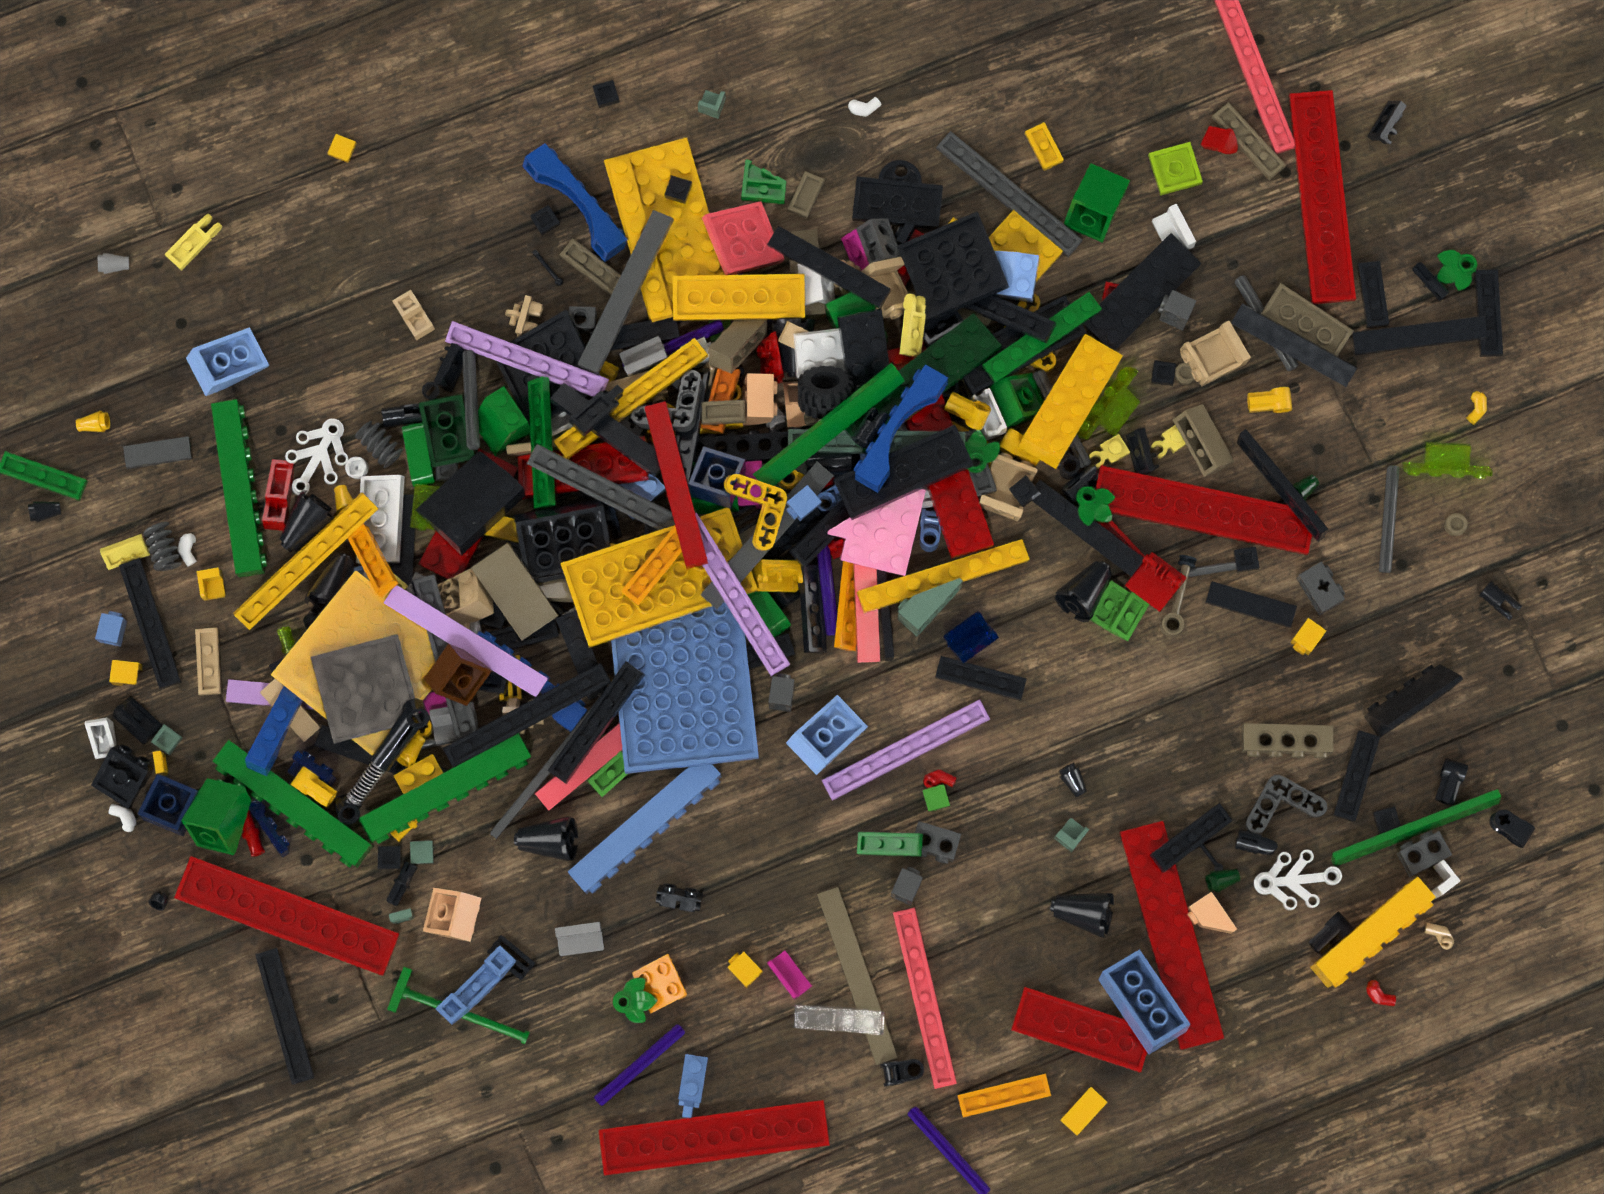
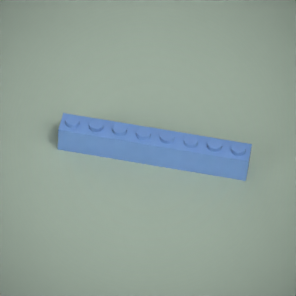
[568,764,721,894]

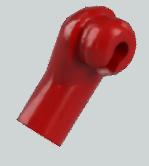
[923,769,957,788]
[1366,980,1396,1006]

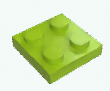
[1148,142,1203,196]

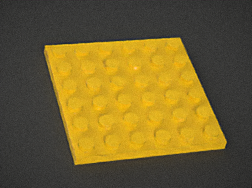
[271,570,435,755]

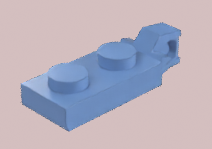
[678,1054,708,1118]

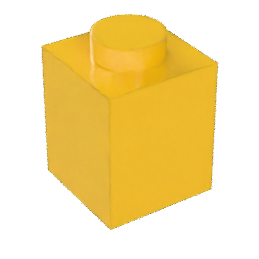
[1290,618,1326,655]
[728,952,763,988]

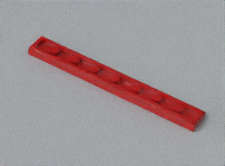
[644,401,708,569]

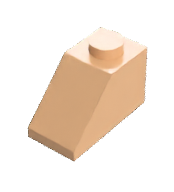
[1187,892,1237,934]

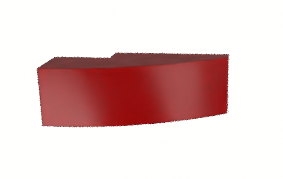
[262,459,294,531]

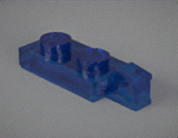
[249,799,290,858]

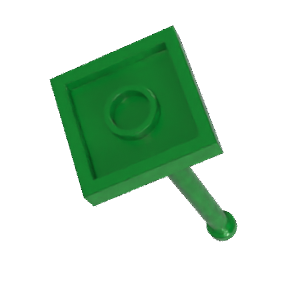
[387,967,530,1045]

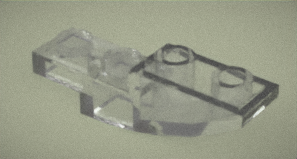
[794,1005,885,1035]

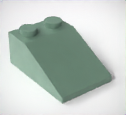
[897,578,963,637]

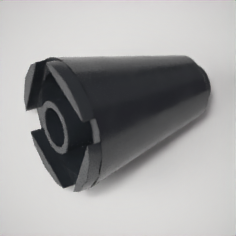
[771,318,815,377]
[280,490,338,552]
[304,553,355,613]
[1055,561,1112,622]
[514,816,578,861]
[1050,893,1114,938]

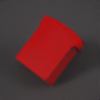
[1200,126,1238,154]

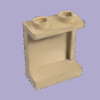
[860,257,908,319]
[1180,321,1251,387]
[979,453,1038,522]

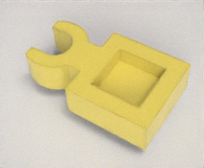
[1151,425,1186,459]
[1089,434,1130,469]

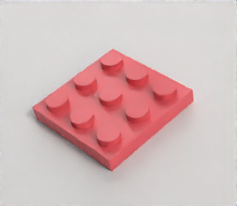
[702,201,785,275]

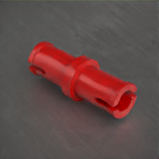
[242,810,265,857]

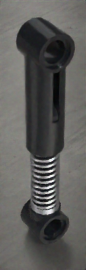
[335,698,430,825]

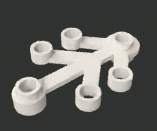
[285,419,348,496]
[1254,850,1342,911]

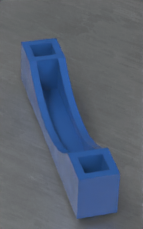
[523,143,628,262]
[854,364,948,493]
[477,631,587,732]
[245,686,303,777]

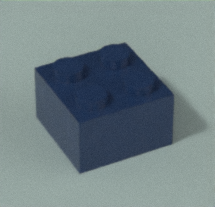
[688,446,746,509]
[138,774,198,837]

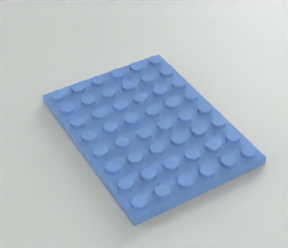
[611,602,759,774]

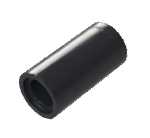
[807,453,852,475]

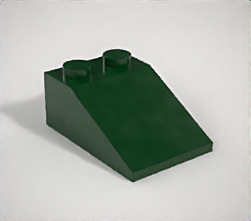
[419,393,475,468]

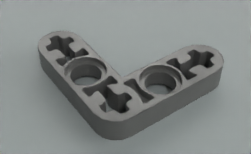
[631,370,703,432]
[1245,775,1327,834]

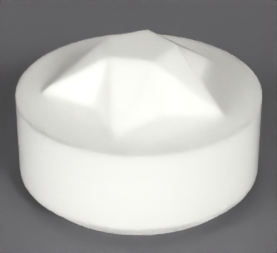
[345,456,369,479]

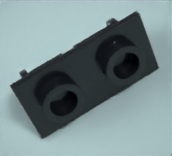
[656,883,703,913]

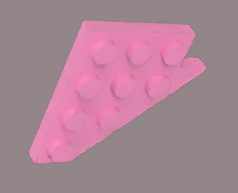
[827,489,926,576]

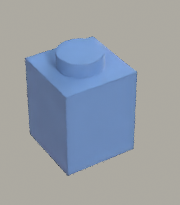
[786,485,821,521]
[95,611,127,647]

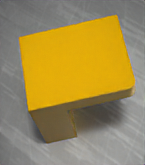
[197,567,226,601]
[109,660,142,686]

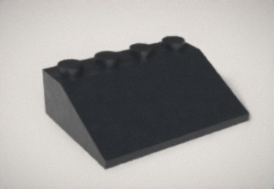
[416,451,525,556]
[513,499,610,583]
[1364,664,1463,738]

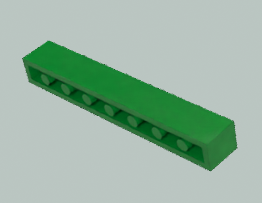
[211,399,268,578]
[359,733,531,844]
[213,740,374,868]

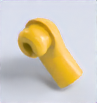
[1466,391,1487,425]

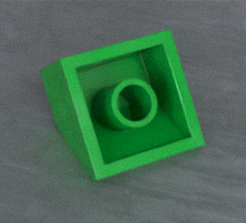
[989,373,1045,427]

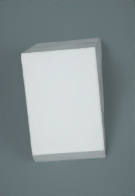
[85,718,116,759]

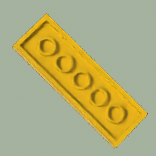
[673,274,805,321]

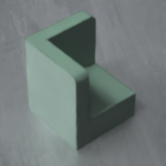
[698,90,726,119]
[1054,818,1089,853]

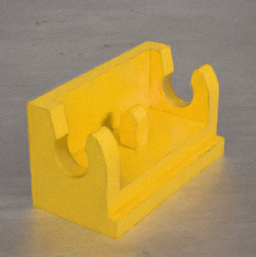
[752,559,803,592]

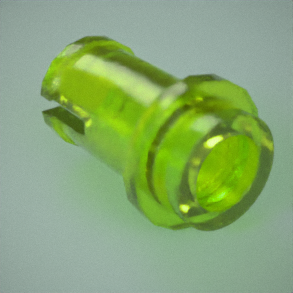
[277,626,295,656]

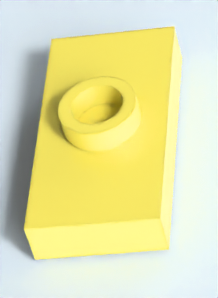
[100,534,150,570]

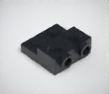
[91,745,154,809]

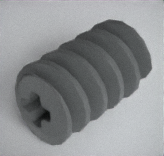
[355,421,403,468]
[143,522,182,571]

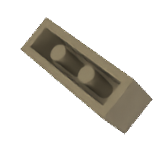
[708,319,767,374]
[1173,404,1234,477]

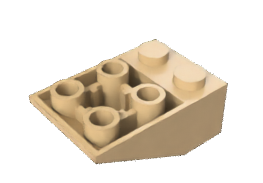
[438,569,494,624]

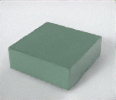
[151,724,183,756]
[410,840,434,865]
[389,908,415,924]

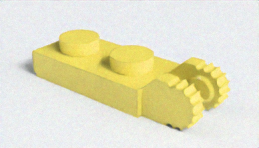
[165,214,222,271]
[899,293,926,357]

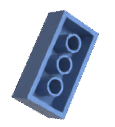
[1098,949,1190,1054]

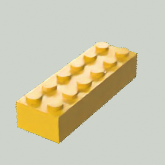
[1018,334,1123,469]
[1310,877,1436,988]

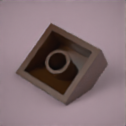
[424,644,492,706]

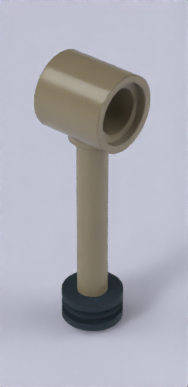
[1160,555,1197,638]

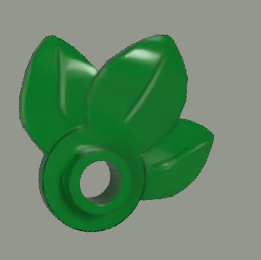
[1437,250,1477,291]
[965,430,1000,473]
[1076,487,1115,526]
[613,978,657,1023]

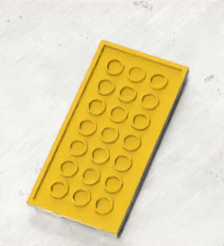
[604,137,725,320]
[561,508,758,648]

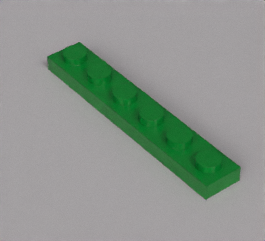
[982,292,1102,384]
[528,376,555,510]

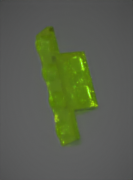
[1077,367,1140,440]
[1402,442,1493,479]

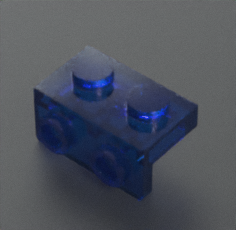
[943,611,999,663]
[288,751,337,787]

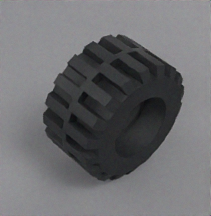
[798,365,853,419]

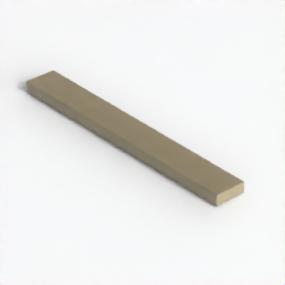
[817,887,898,1065]

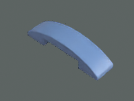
[435,946,516,1025]

